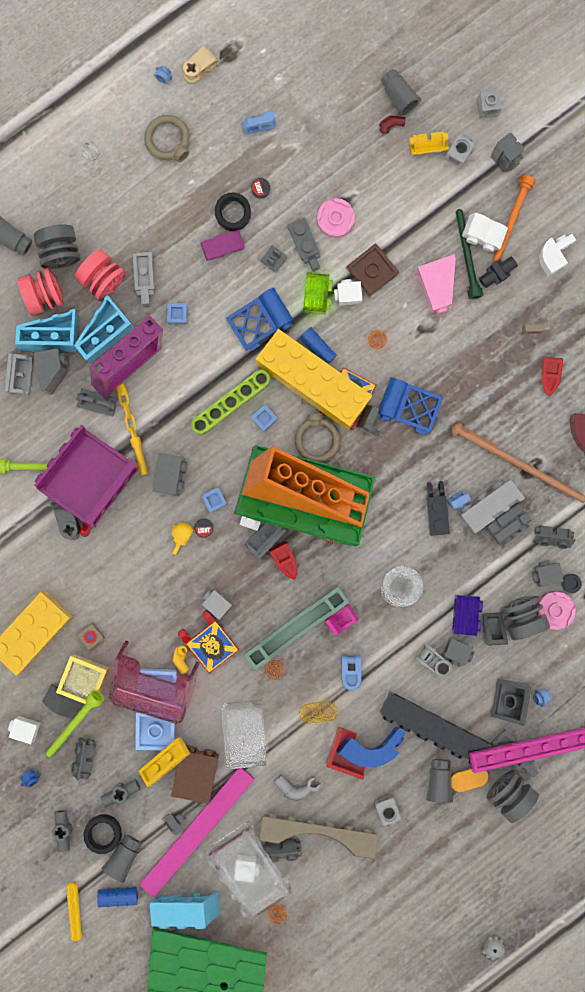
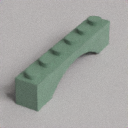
[244,586,350,671]

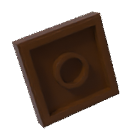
[346,243,400,297]

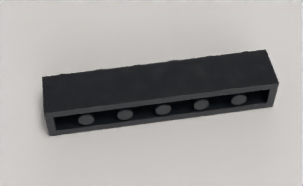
[380,691,495,764]

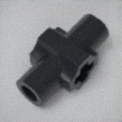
[479,256,518,288]

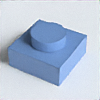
[167,303,187,324]
[251,404,278,431]
[202,487,227,513]
[447,490,471,509]

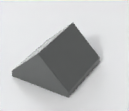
[491,679,532,726]

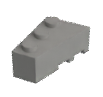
[459,479,525,533]

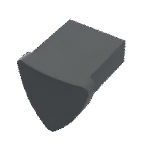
[356,405,379,436]

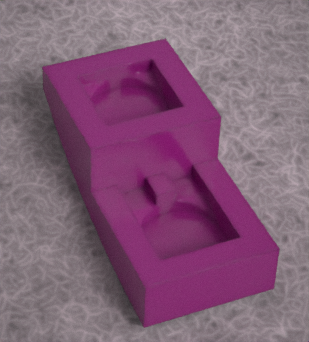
[200,230,245,261]

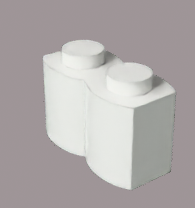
[462,213,508,252]

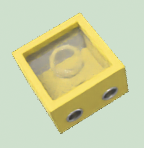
[56,654,110,704]

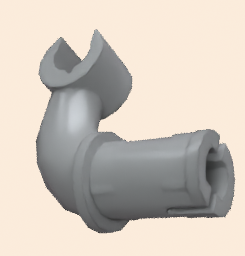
[274,774,320,801]

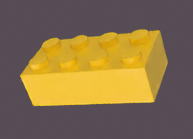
[0,591,73,676]

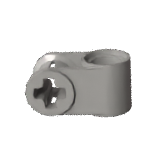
[415,643,452,678]

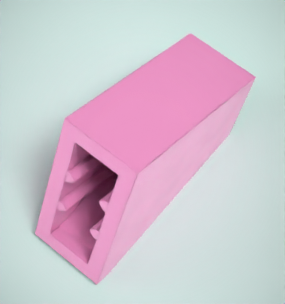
[417,254,456,314]

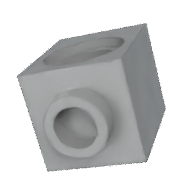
[477,90,502,118]
[445,134,475,169]
[202,589,232,620]
[374,794,402,827]

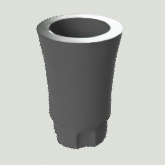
[381,69,421,116]
[0,216,32,256]
[426,759,453,803]
[101,835,142,883]

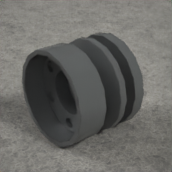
[34,224,81,269]
[500,595,551,640]
[486,769,539,823]

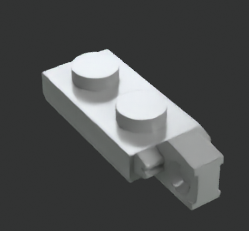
[133,252,155,306]

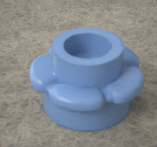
[154,66,172,84]
[533,689,550,707]

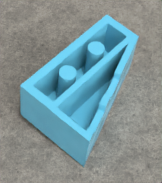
[74,295,134,364]
[15,309,79,353]
[150,891,220,929]

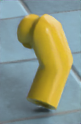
[172,646,190,675]

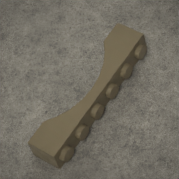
[259,813,378,859]

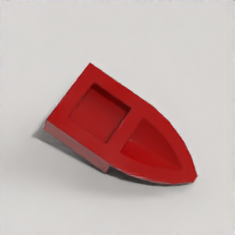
[541,357,563,396]
[269,541,297,580]

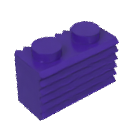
[452,594,483,636]

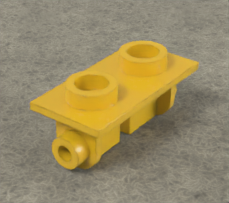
[408,131,449,155]

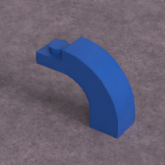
[336,727,405,767]

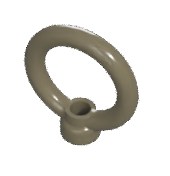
[144,115,190,162]
[295,413,340,463]

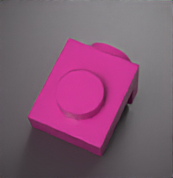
[325,603,359,636]

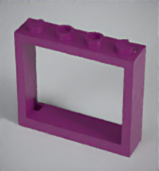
[90,315,163,399]

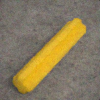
[66,882,82,941]

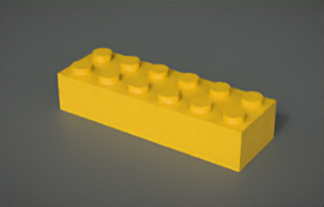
[256,329,372,431]

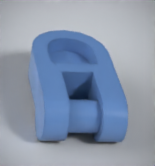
[242,111,276,134]
[341,655,361,690]

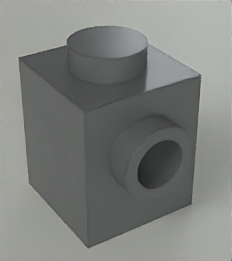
[532,560,564,587]
[442,637,474,666]

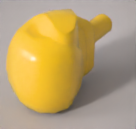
[171,522,193,555]

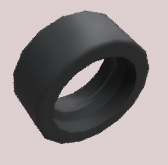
[215,192,251,231]
[83,814,122,854]

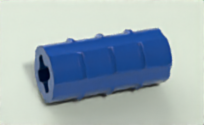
[299,327,337,364]
[97,887,138,907]

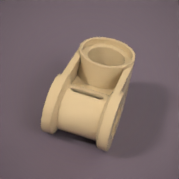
[183,46,218,84]

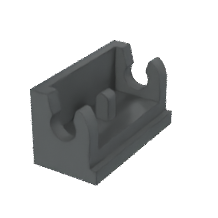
[245,522,286,559]

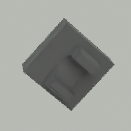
[261,245,287,273]
[162,812,186,835]

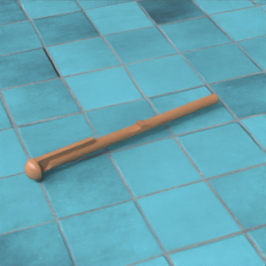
[451,423,585,503]

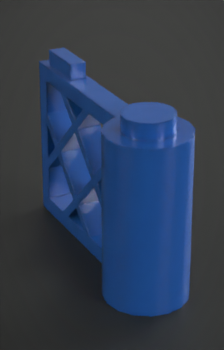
[226,287,294,352]
[378,377,443,435]

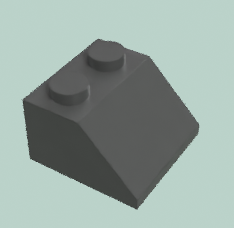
[34,348,70,395]

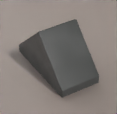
[482,613,508,646]
[42,684,84,719]

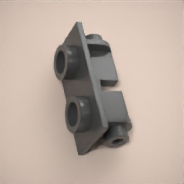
[76,388,118,416]
[533,525,576,549]
[71,737,96,780]
[262,839,302,863]

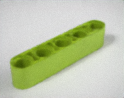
[191,370,270,435]

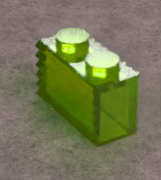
[303,272,333,315]

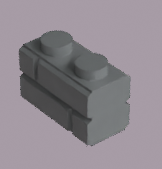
[490,133,525,172]
[485,502,531,544]

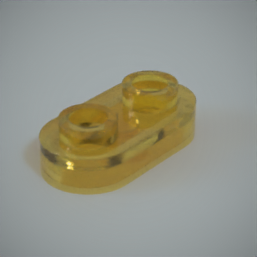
[299,701,338,724]

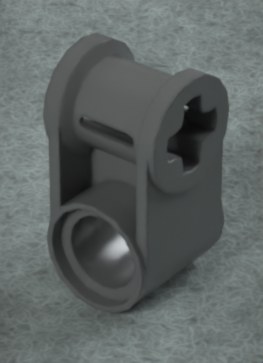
[54,506,81,540]

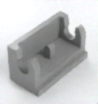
[4,353,34,396]

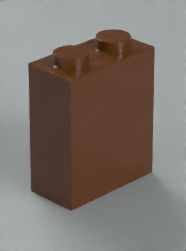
[171,745,219,804]

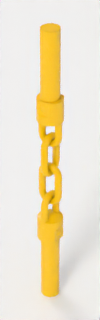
[116,383,148,476]

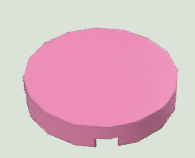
[317,198,355,237]
[537,591,576,630]

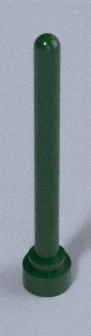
[456,209,484,299]

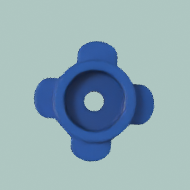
[21,769,41,787]

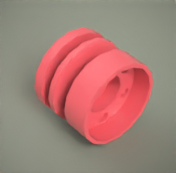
[74,249,126,301]
[17,267,64,316]

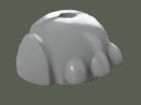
[482,936,505,960]

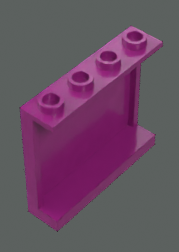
[34,424,139,529]

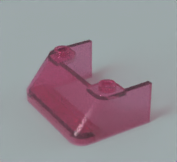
[109,640,200,724]

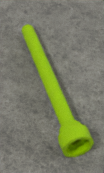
[0,458,48,474]
[46,690,104,757]

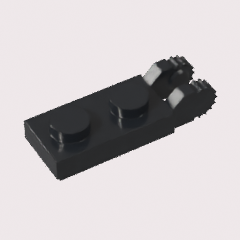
[426,481,450,536]

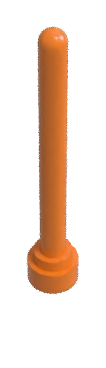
[493,174,536,263]

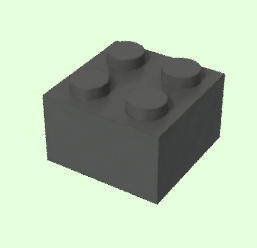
[152,453,188,496]

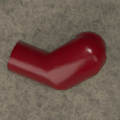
[379,115,406,134]

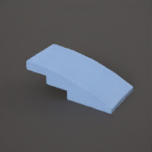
[135,668,177,751]

